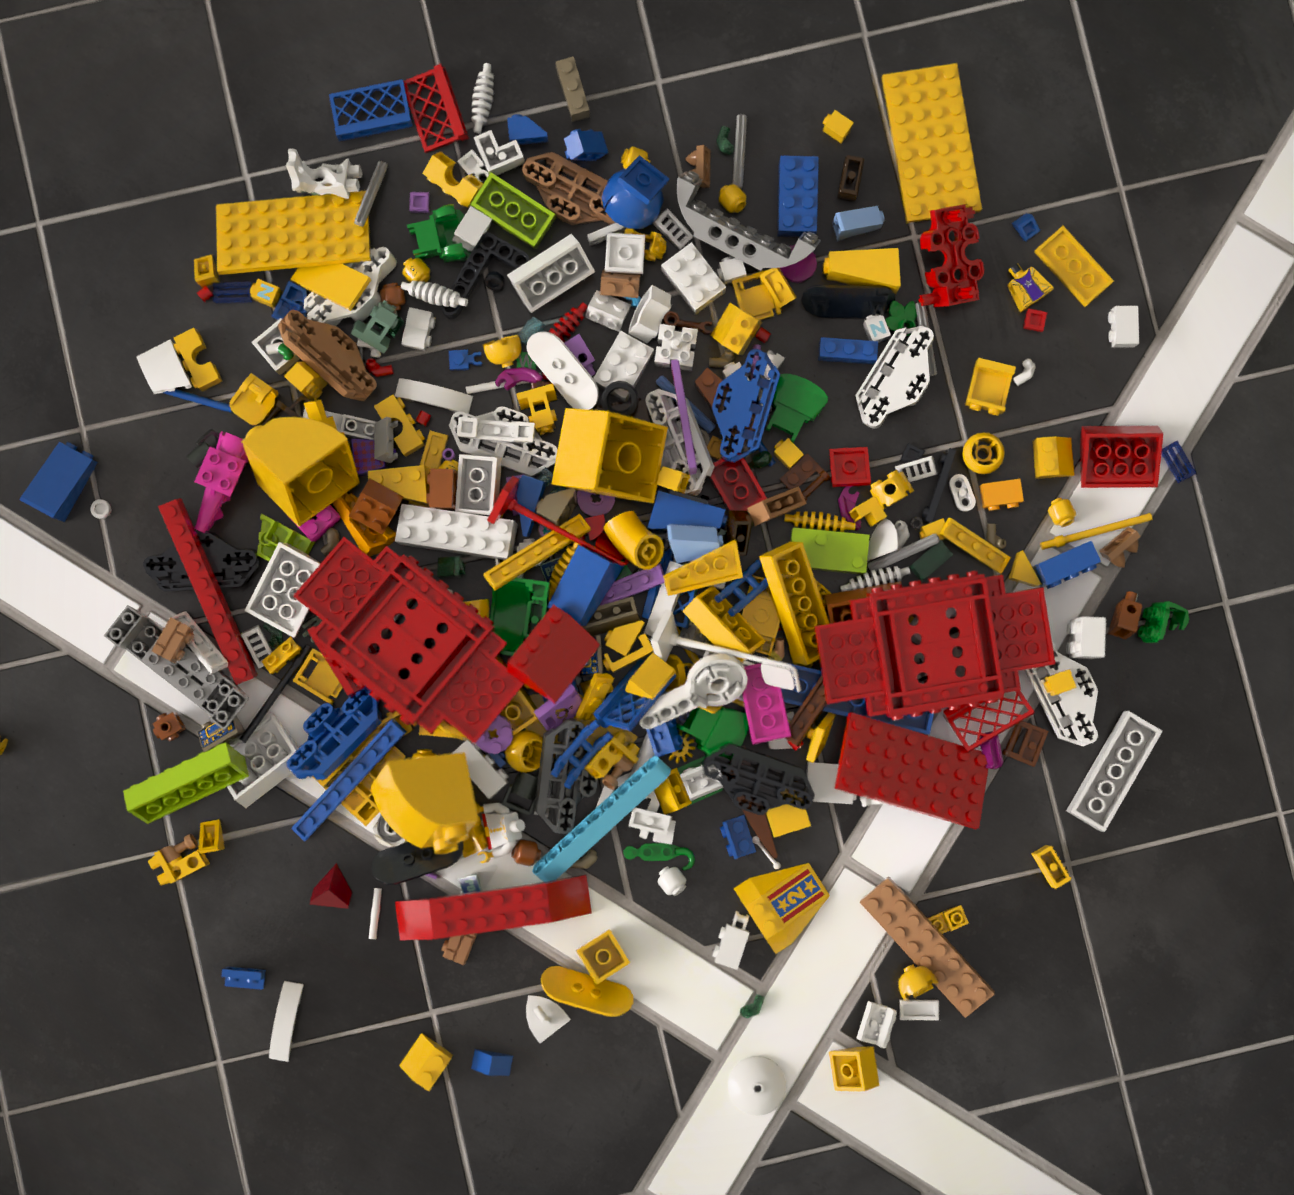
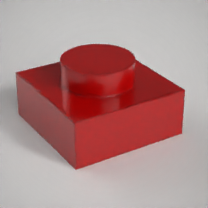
[1024,308,1047,332]

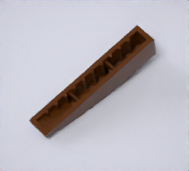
[727,745,778,859]

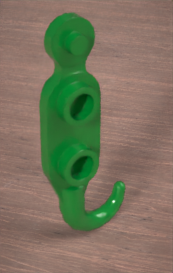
[623,843,695,870]

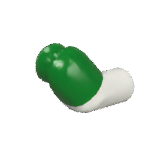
[266,342,294,360]

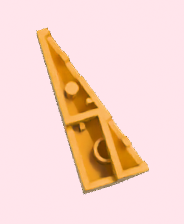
[333,493,397,556]

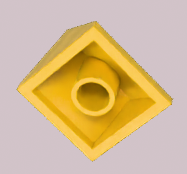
[625,652,676,699]

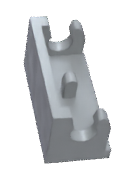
[374,417,398,463]

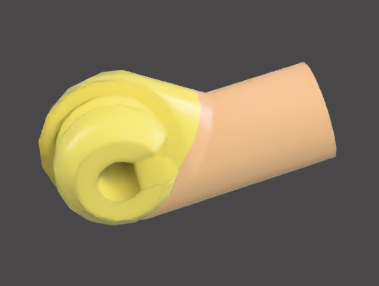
[767,638,785,662]

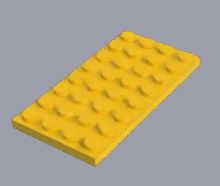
[882,63,982,223]
[216,191,371,275]

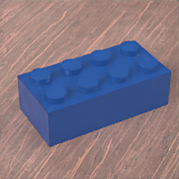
[777,156,819,237]

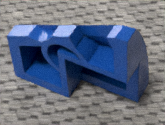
[271,281,307,320]

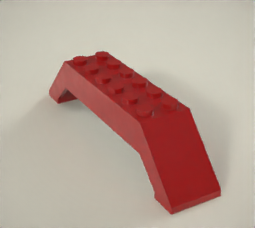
[395,874,592,940]

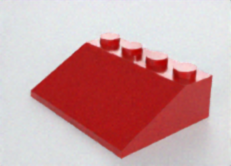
[1080,426,1164,488]
[507,604,600,704]

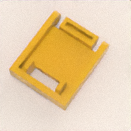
[731,270,781,320]
[293,648,351,705]

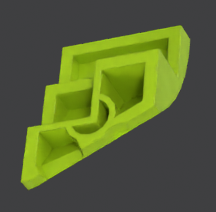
[257,514,315,562]

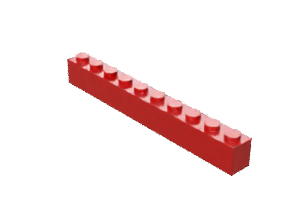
[158,498,258,685]

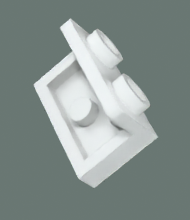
[585,290,631,332]
[680,763,723,801]
[857,1001,897,1048]

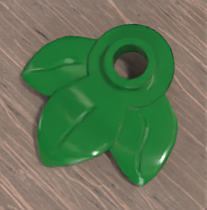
[885,301,917,336]

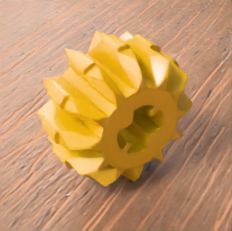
[669,730,695,763]

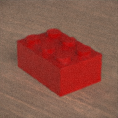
[708,452,767,512]

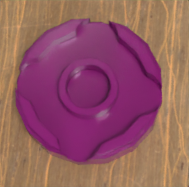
[780,245,817,283]

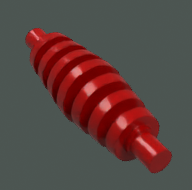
[549,302,588,343]

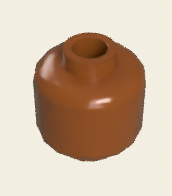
[379,283,406,311]
[511,839,541,866]

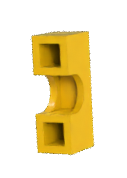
[423,152,483,207]
[174,328,223,392]
[374,394,425,457]

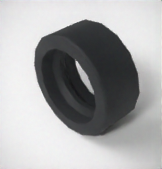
[601,381,638,417]

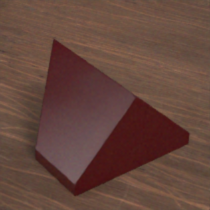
[310,863,352,909]

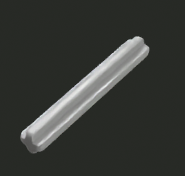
[733,114,747,189]
[354,161,388,227]
[915,303,937,377]
[868,534,940,571]

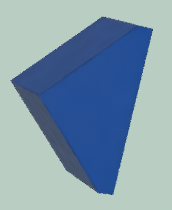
[471,1049,513,1076]

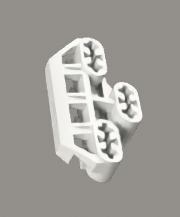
[304,247,397,326]
[855,326,934,429]
[646,389,714,496]
[449,406,558,477]
[1024,642,1098,746]

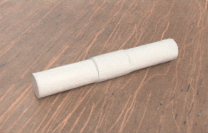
[369,888,382,939]

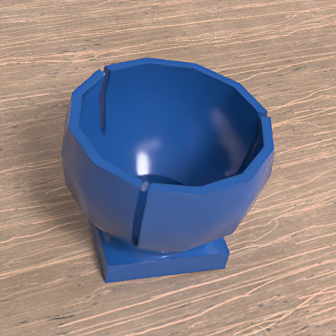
[602,155,669,229]

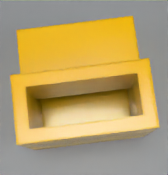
[849,496,887,527]

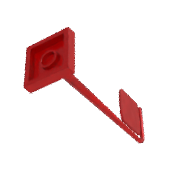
[487,476,629,565]

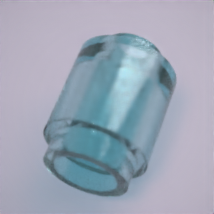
[518,317,545,346]

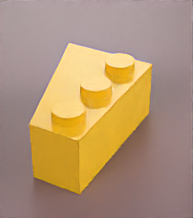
[284,361,328,401]

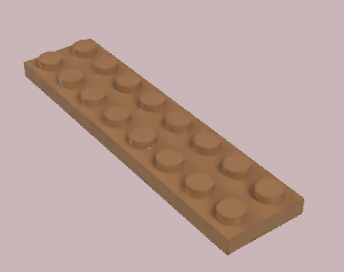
[860,876,995,1018]

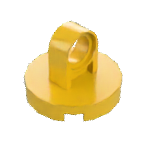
[665,654,694,692]

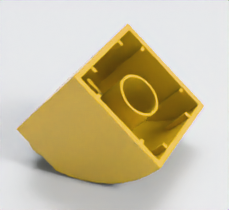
[551,408,668,503]
[242,417,360,527]
[371,752,479,854]

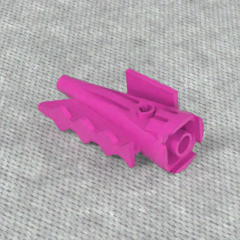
[194,431,249,533]

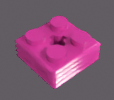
[287,505,341,542]

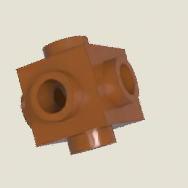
[152,712,186,742]

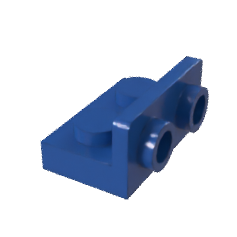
[646,718,683,757]
[720,815,756,860]
[221,966,266,990]

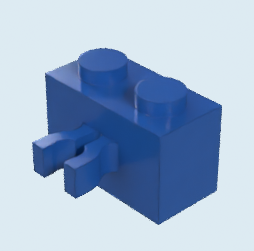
[564,129,609,161]

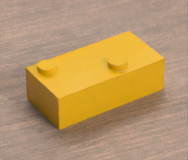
[683,585,766,663]

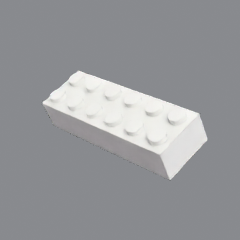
[395,504,518,560]
[1066,711,1162,832]

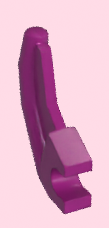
[495,367,542,391]
[838,486,861,531]

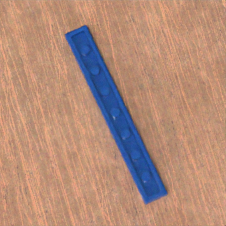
[291,719,407,842]

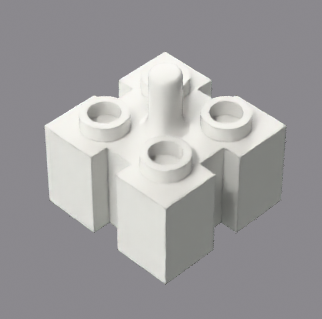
[654,324,698,371]

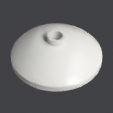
[728,1056,786,1116]

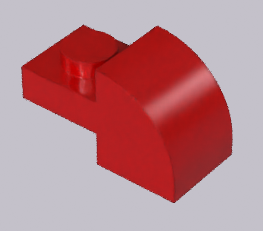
[580,514,606,542]

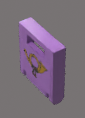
[534,685,582,731]

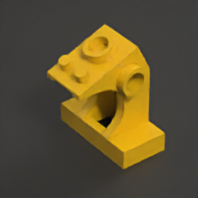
[624,228,667,261]
[516,383,557,435]

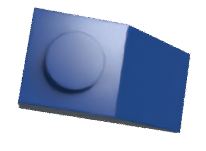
[507,114,548,145]

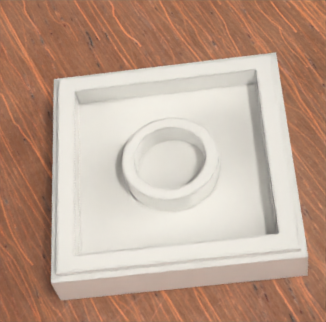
[605,233,645,274]

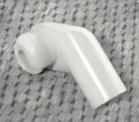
[1013,359,1036,386]
[895,520,910,549]

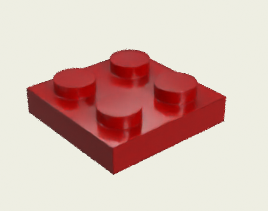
[829,447,871,487]

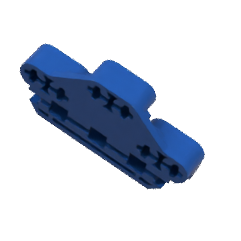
[712,349,780,463]
[287,687,382,780]

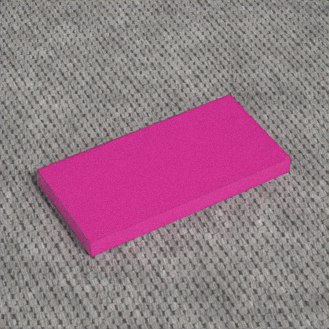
[742,663,791,745]

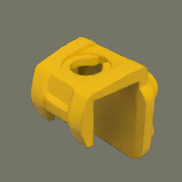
[230,373,279,425]

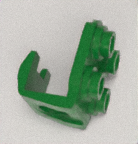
[1138,601,1189,643]

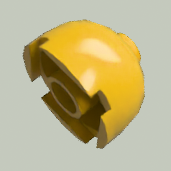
[483,335,522,367]
[898,964,938,1001]

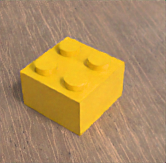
[575,929,630,984]

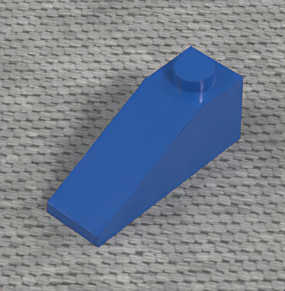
[516,475,547,537]

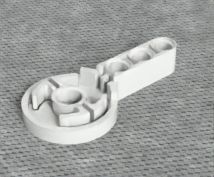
[638,654,747,729]

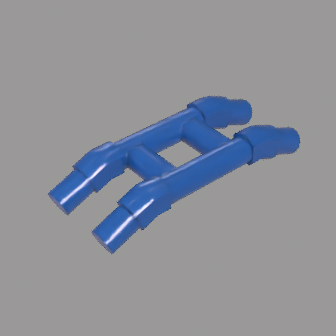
[715,557,769,616]
[551,720,613,789]

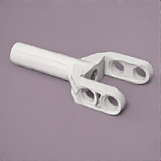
[595,733,660,839]

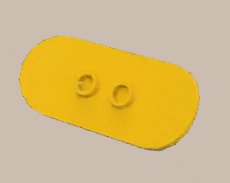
[541,966,634,1016]

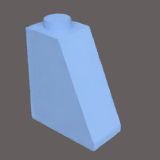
[832,206,885,241]
[667,524,724,563]

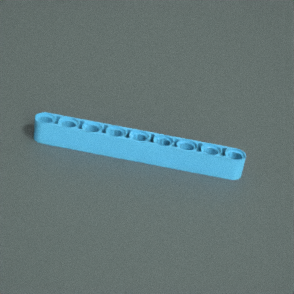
[532,756,671,882]

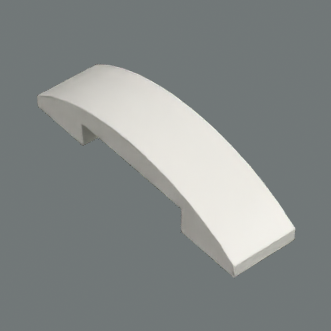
[395,378,473,414]
[457,417,535,443]
[269,981,304,1062]

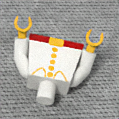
[475,803,525,863]

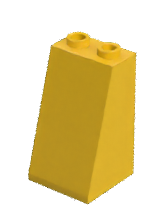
[823,248,901,294]
[711,303,762,355]

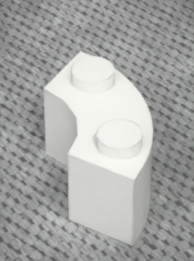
[628,285,671,343]

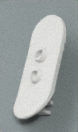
[527,332,599,410]

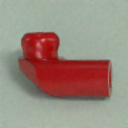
[366,358,393,377]

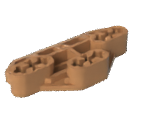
[522,152,616,225]
[278,310,377,401]

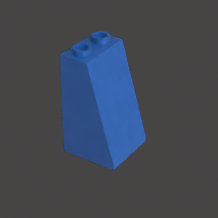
[19,442,98,522]
[648,491,728,533]
[547,545,624,626]

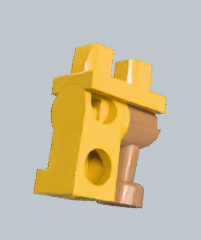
[584,731,640,790]
[148,833,210,886]

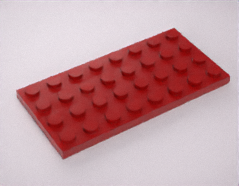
[834,712,989,829]

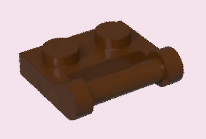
[779,453,831,501]
[1002,718,1049,767]

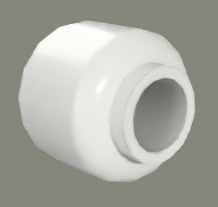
[658,866,686,896]

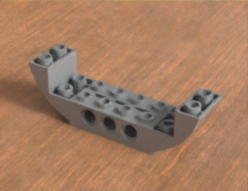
[677,171,821,271]
[104,605,249,730]

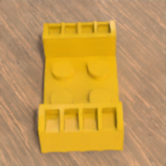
[742,575,780,656]

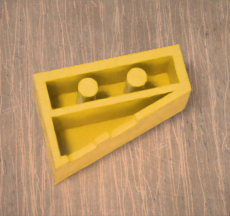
[368,465,430,505]

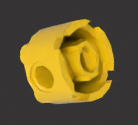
[870,470,914,510]

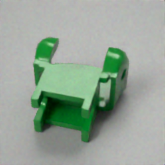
[407,204,471,262]
[766,374,828,443]
[676,706,749,761]

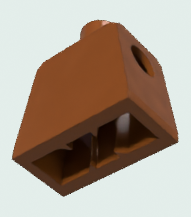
[1108,591,1142,640]

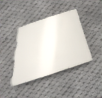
[137,339,192,394]

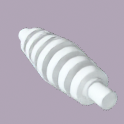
[471,63,494,133]
[401,280,468,308]
[840,566,911,592]

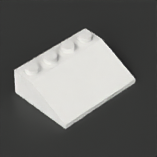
[245,542,321,638]
[227,712,299,808]

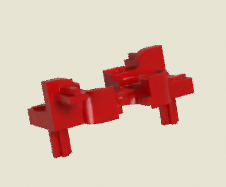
[918,204,984,307]

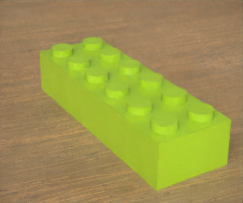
[123,743,249,824]

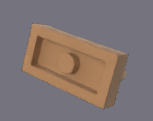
[686,145,710,188]
[1099,527,1141,568]

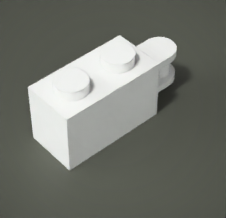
[712,911,750,970]

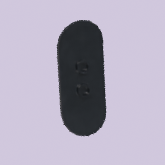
[802,285,895,318]
[371,841,464,885]

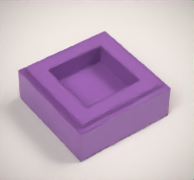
[410,192,430,213]

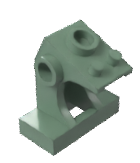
[351,300,399,353]

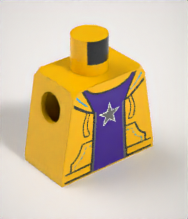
[1007,263,1054,312]

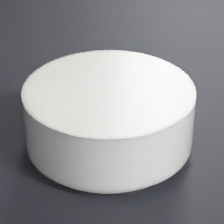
[91,499,111,519]

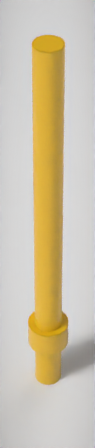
[1040,513,1153,550]

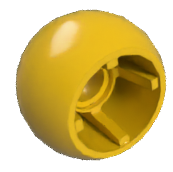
[962,432,1005,474]
[505,730,543,773]

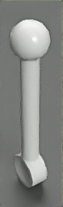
[752,836,781,869]

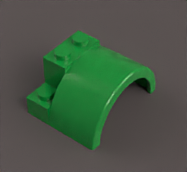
[490,578,551,656]

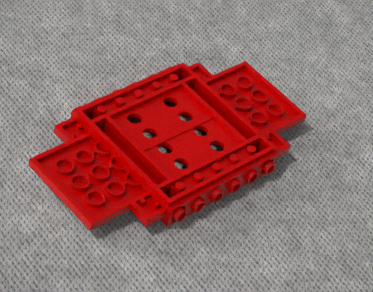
[293,537,525,744]
[814,571,1055,720]

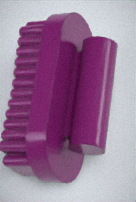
[979,731,1003,769]

